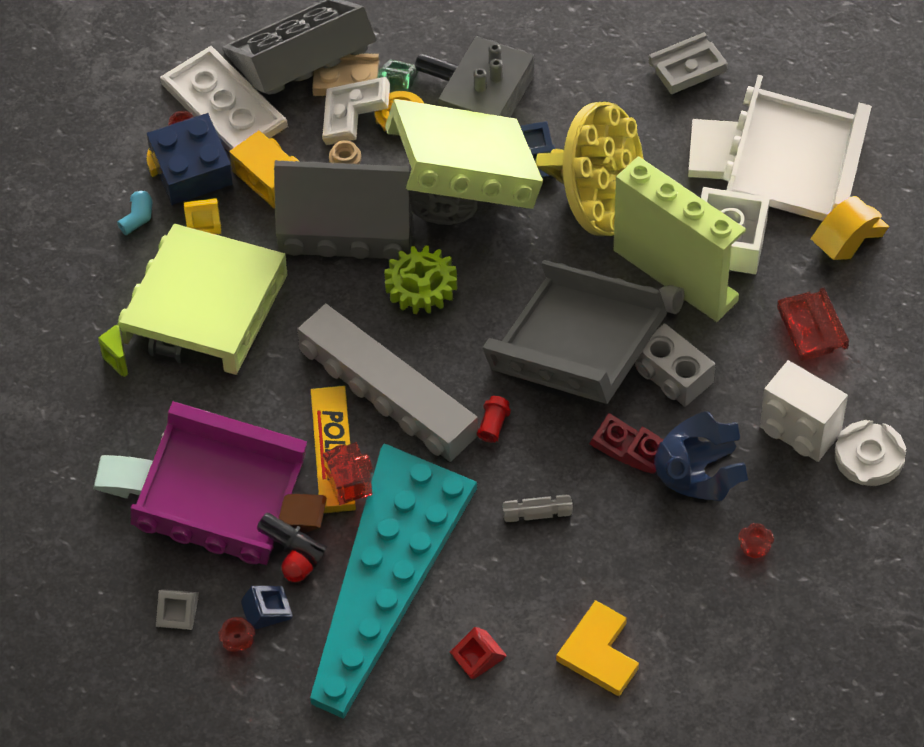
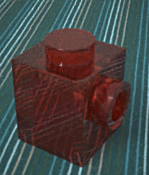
[323,442,374,505]

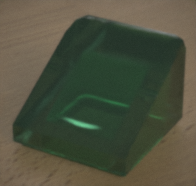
[378,59,418,93]

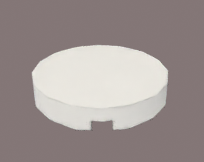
[835,420,906,486]

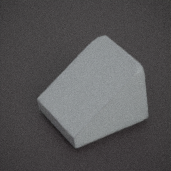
[156,589,199,630]

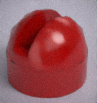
[281,550,313,583]

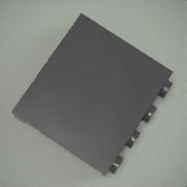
[482,260,667,404]

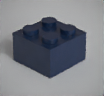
[147,113,233,205]

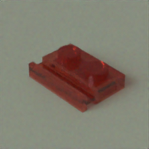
[777,288,849,361]

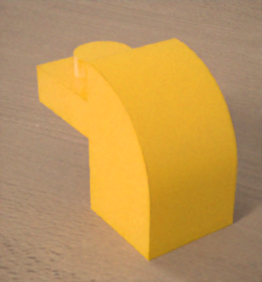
[811,196,889,260]

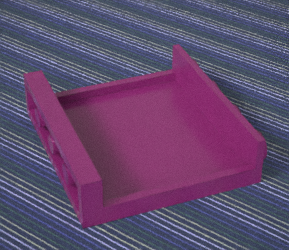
[131,401,307,565]

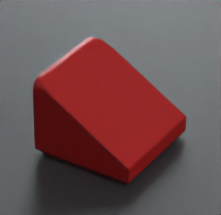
[450,627,507,679]

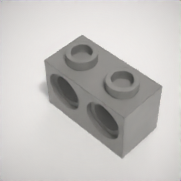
[635,323,715,407]

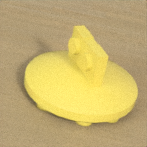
[536,102,643,236]

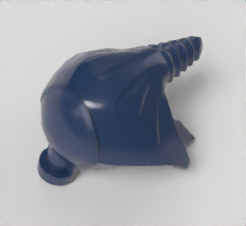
[654,411,748,501]

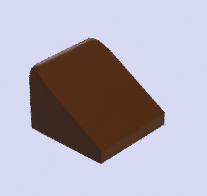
[279,494,327,533]

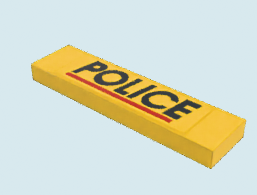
[311,386,356,513]

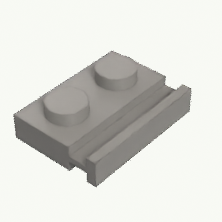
[649,32,728,94]

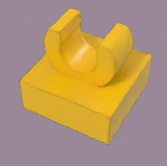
[184,198,221,234]

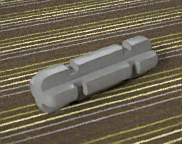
[502,495,573,522]

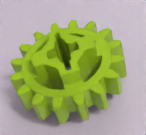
[384,246,457,314]

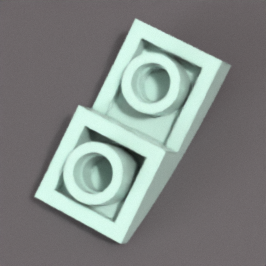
[93,455,153,498]

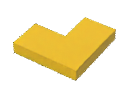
[556,600,639,697]

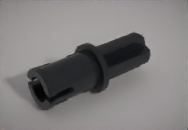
[257,513,327,567]

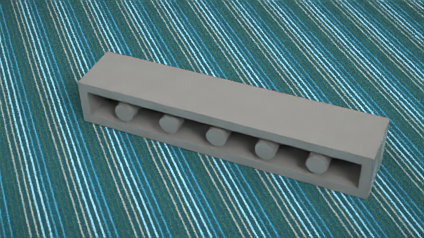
[297,304,478,462]

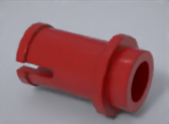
[477,396,511,443]

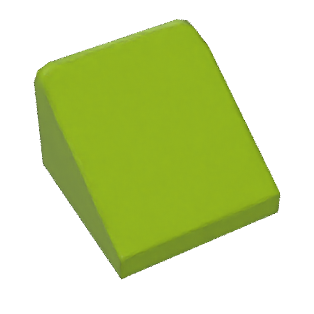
[98,325,128,377]

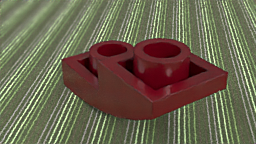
[589,413,664,474]

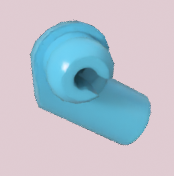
[117,191,153,235]

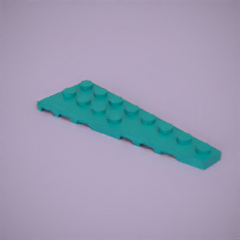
[310,443,477,719]

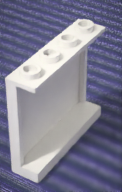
[723,75,872,221]

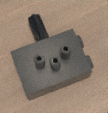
[415,36,534,118]

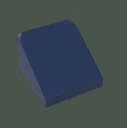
[241,586,293,630]

